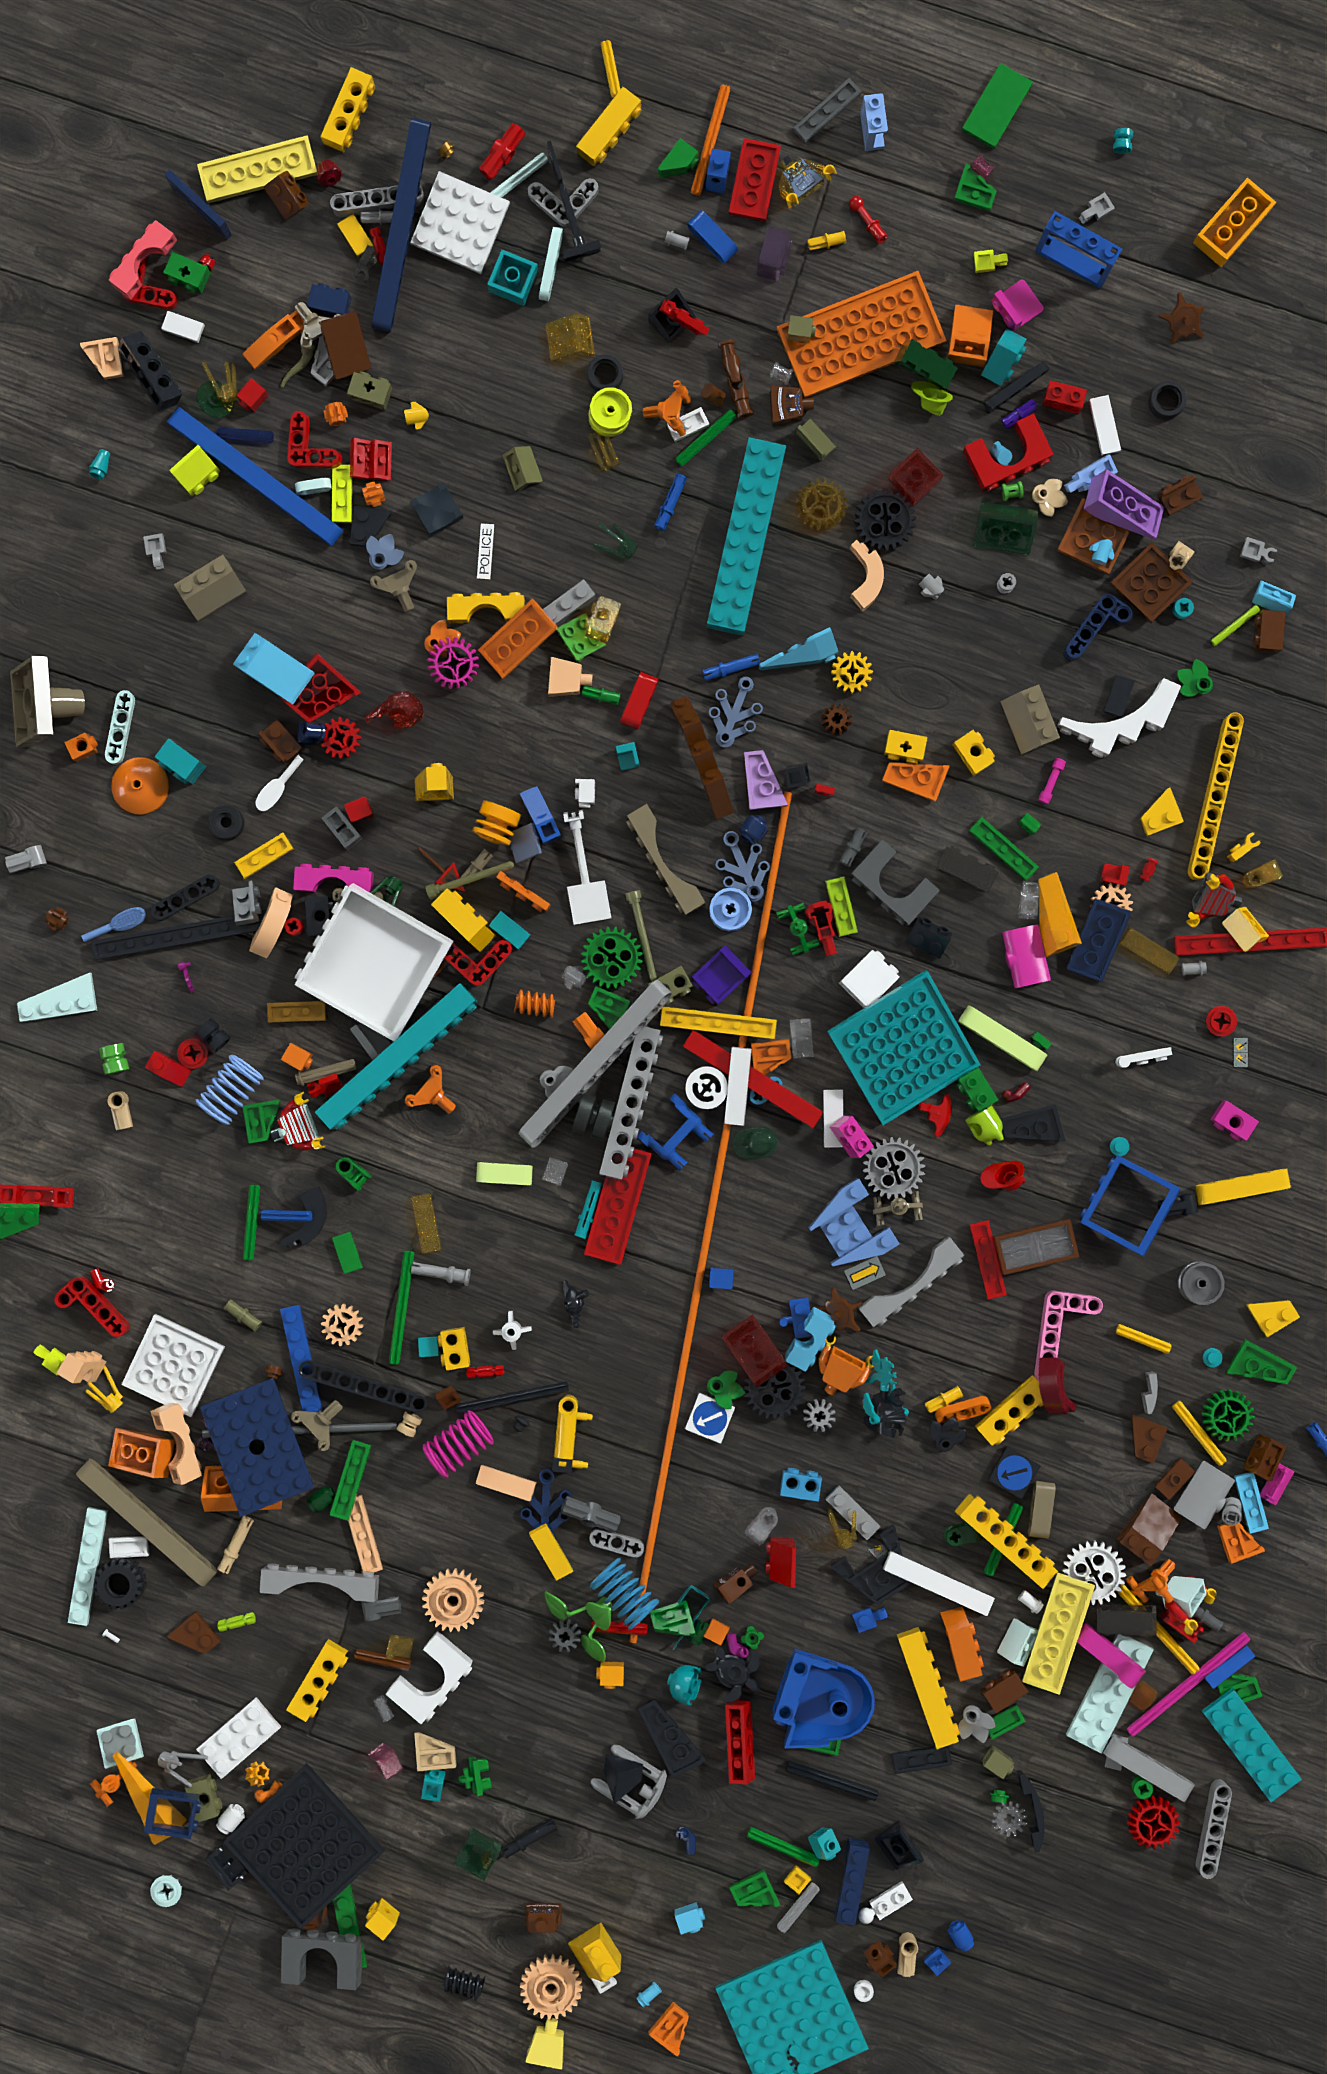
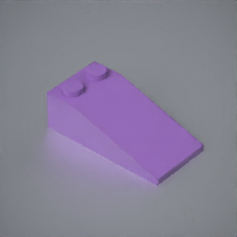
[1084,469,1164,539]

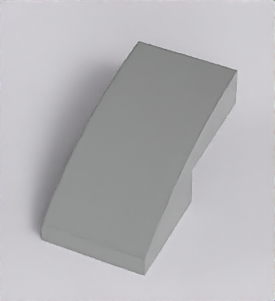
[1141,1371,1158,1414]

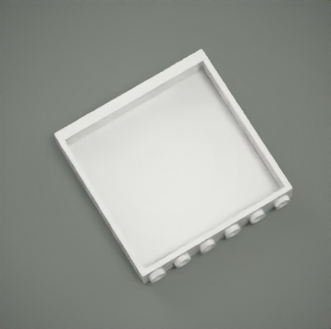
[295,883,454,1041]

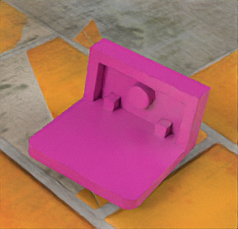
[992,280,1043,332]

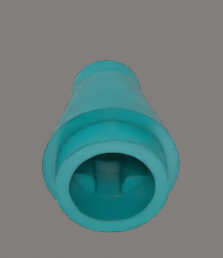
[88,449,110,480]

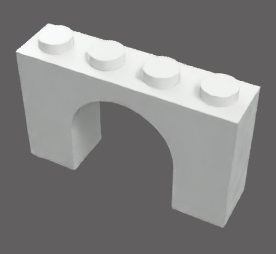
[386,1631,473,1724]

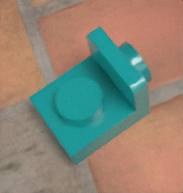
[421,1770,445,1802]

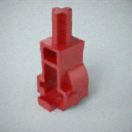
[805,900,837,957]

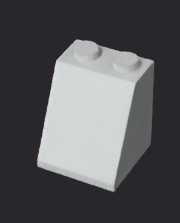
[839,950,899,1008]

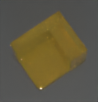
[386,1634,414,1659]

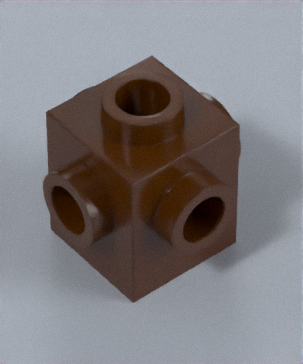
[864,1941,898,1977]

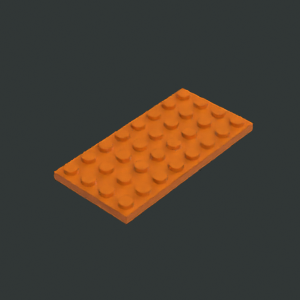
[776,271,947,399]

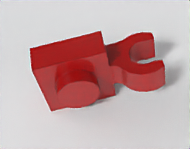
[307,1073,343,1098]

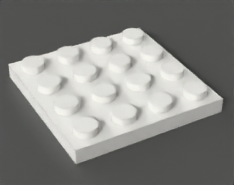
[410,171,510,274]
[121,1314,225,1417]

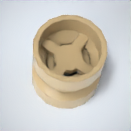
[397,1411,422,1437]

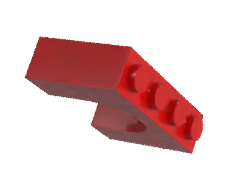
[963,413,1054,492]

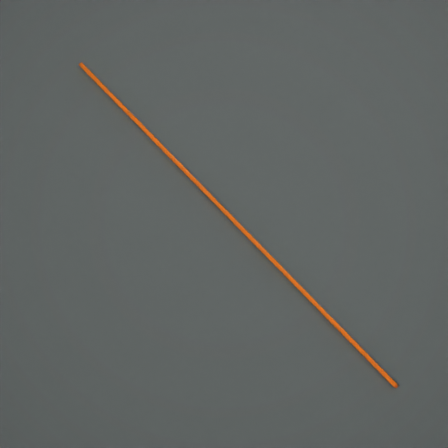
[629,791,792,1643]

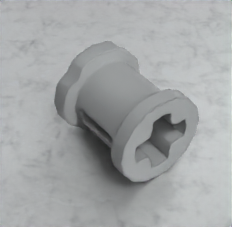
[997,573,1016,594]

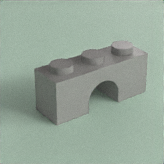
[543,579,596,627]

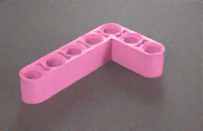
[1034,1290,1103,1381]

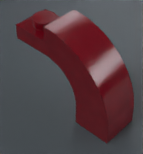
[1038,1358,1076,1415]

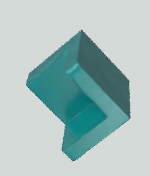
[616,742,640,771]

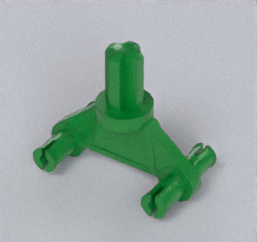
[776,902,820,956]

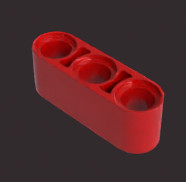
[620,672,659,730]

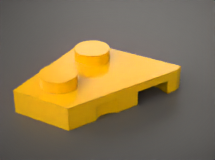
[1246,1300,1300,1337]

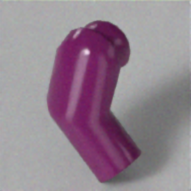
[726,1633,749,1659]

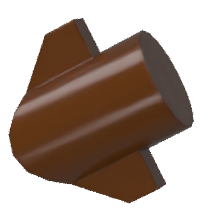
[702,383,726,407]

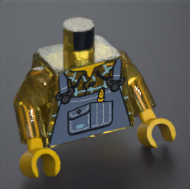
[779,155,837,208]

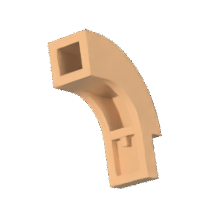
[850,540,884,612]
[249,887,293,958]

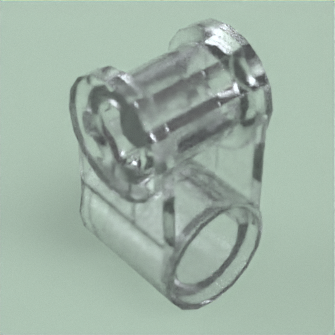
[744,1507,778,1546]

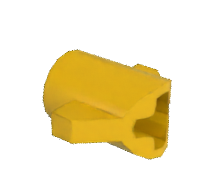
[404,402,429,430]

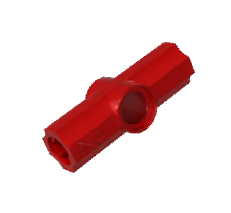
[479,123,526,180]

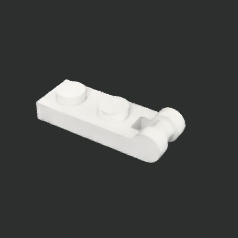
[1115,1047,1172,1068]

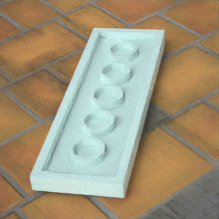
[1066,1631,1154,1754]

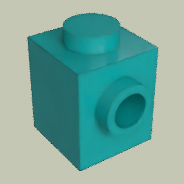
[807,1827,841,1861]

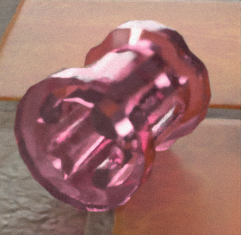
[970,154,995,179]

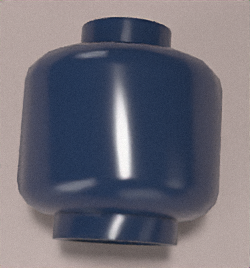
[740,815,768,844]

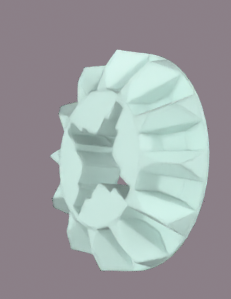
[150,1875,182,1907]

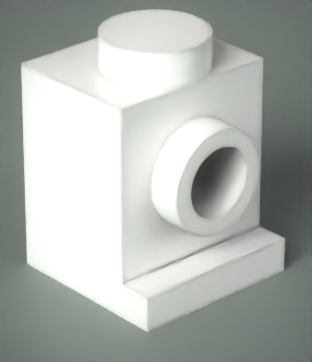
[575,779,595,808]

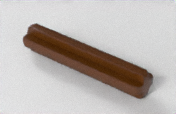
[354,1649,411,1671]

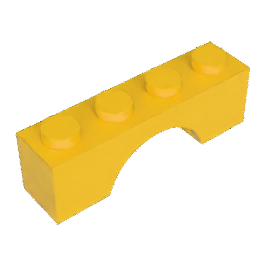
[447,592,525,624]

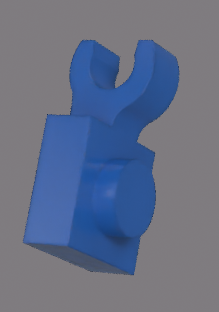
[852,1607,888,1633]

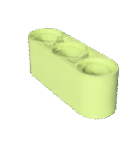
[476,1162,533,1185]

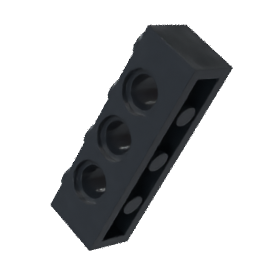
[118,331,182,411]

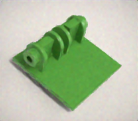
[557,613,606,662]

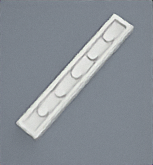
[883,1551,995,1616]

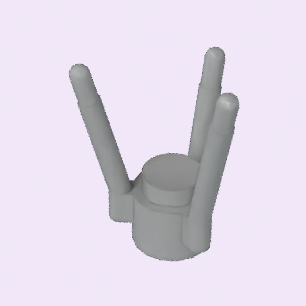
[158,1751,208,1787]

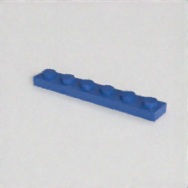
[280,1304,323,1412]

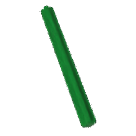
[389,1250,414,1365]

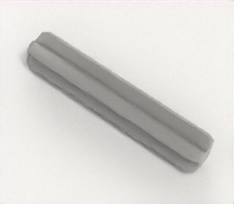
[777,1882,819,1933]

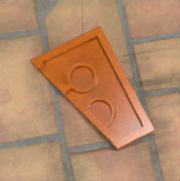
[882,762,949,802]
[497,871,551,912]

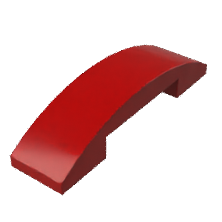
[0,1184,74,1208]

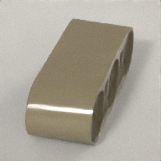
[1028,1481,1056,1539]

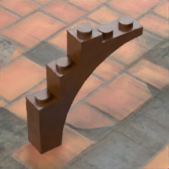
[670,696,734,819]

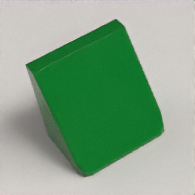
[1018,813,1041,835]

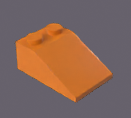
[108,1428,175,1478]

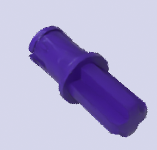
[1001,399,1038,430]

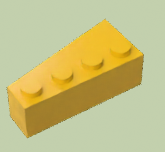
[415,763,454,801]

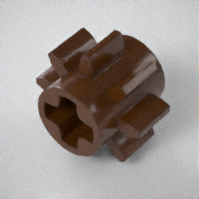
[45,907,69,931]

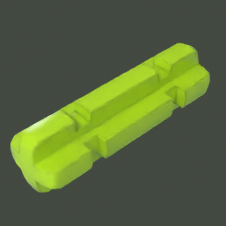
[217,1612,256,1632]

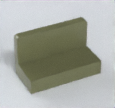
[796,419,836,461]
[502,446,543,491]

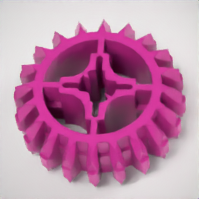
[427,637,479,689]

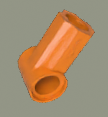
[572,1012,605,1050]

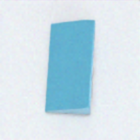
[1252,581,1296,616]

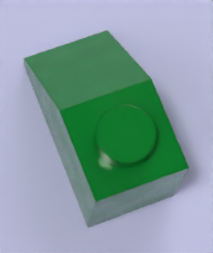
[658,138,699,178]

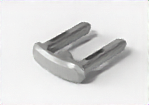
[591,1745,667,1819]

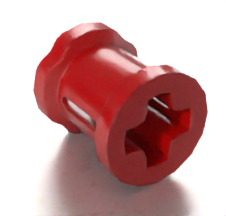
[284,918,304,936]

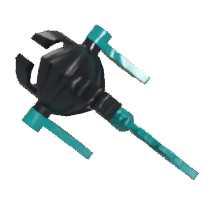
[862,1349,909,1438]

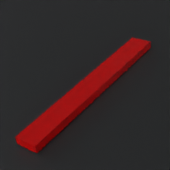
[1174,927,1327,956]
[683,1030,823,1128]

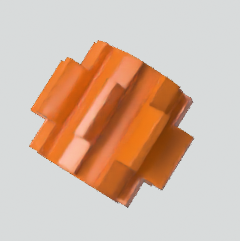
[323,402,348,426]
[362,481,385,507]

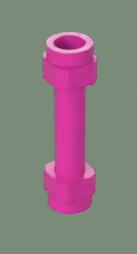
[1038,758,1066,804]

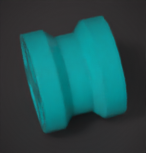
[1172,598,1194,619]

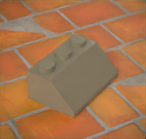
[174,555,247,621]
[1000,685,1060,755]

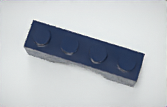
[834,1838,870,1926]

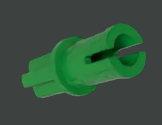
[582,686,621,706]

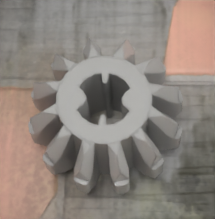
[803,1399,836,1432]

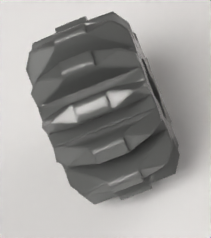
[549,1619,581,1652]

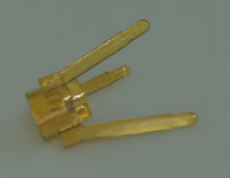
[202,362,237,402]
[827,1506,857,1549]

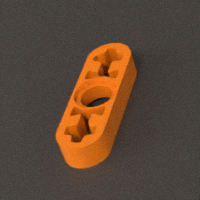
[935,1396,991,1425]

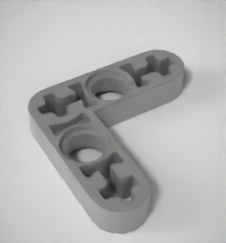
[528,178,599,227]

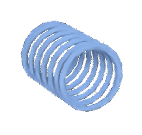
[195,1055,264,1125]

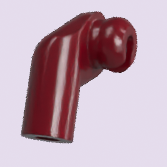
[1002,1082,1031,1103]

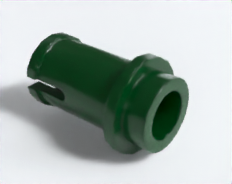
[689,1619,709,1646]

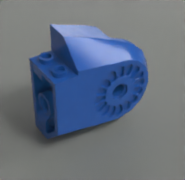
[772,1648,875,1749]

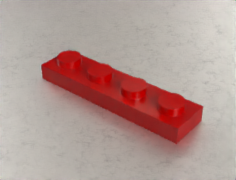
[969,1220,1007,1300]

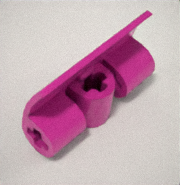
[1002,925,1051,988]

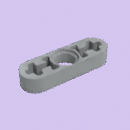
[590,1528,644,1557]

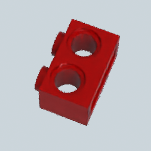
[1042,380,1087,414]

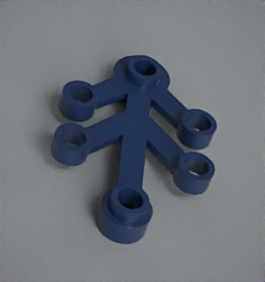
[520,1468,571,1536]

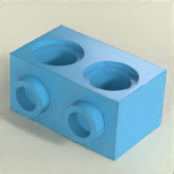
[779,1468,822,1502]

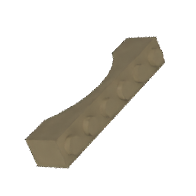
[626,804,706,916]

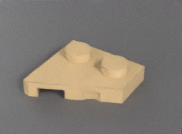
[414,1732,457,1771]

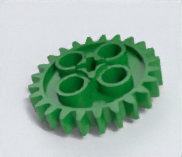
[581,927,643,989]

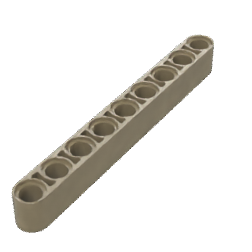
[76,1458,217,1587]

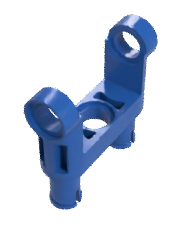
[637,1093,714,1171]

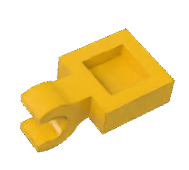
[1227,833,1260,863]

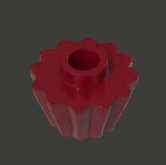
[317,160,343,187]

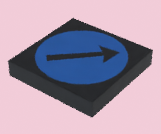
[988,1446,1041,1499]

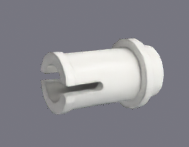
[1018,1590,1043,1614]

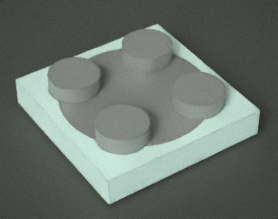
[97,1719,144,1769]

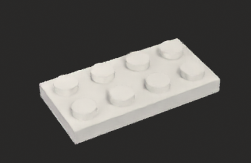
[196,1697,281,1779]

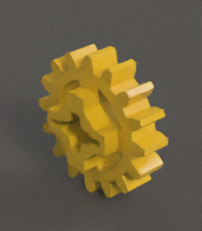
[831,651,873,694]

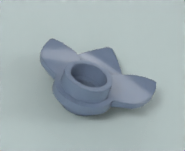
[366,534,404,570]

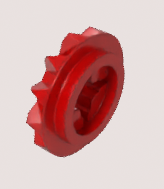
[1206,1006,1237,1037]
[177,1038,208,1069]

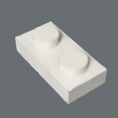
[667,407,709,442]

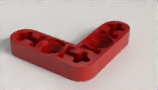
[122,247,177,310]
[287,411,342,468]
[444,940,512,986]

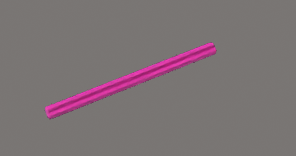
[1127,1632,1250,1737]

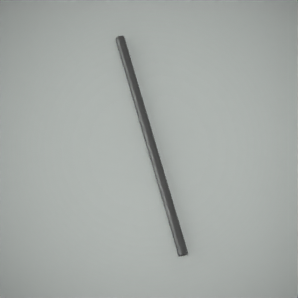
[202,1422,397,1438]

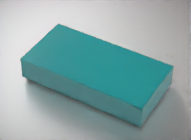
[489,911,530,950]

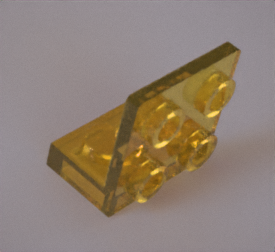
[546,313,595,361]

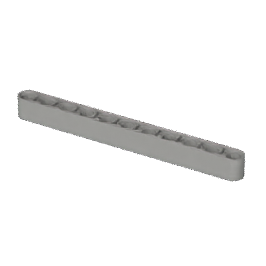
[519,980,672,1148]

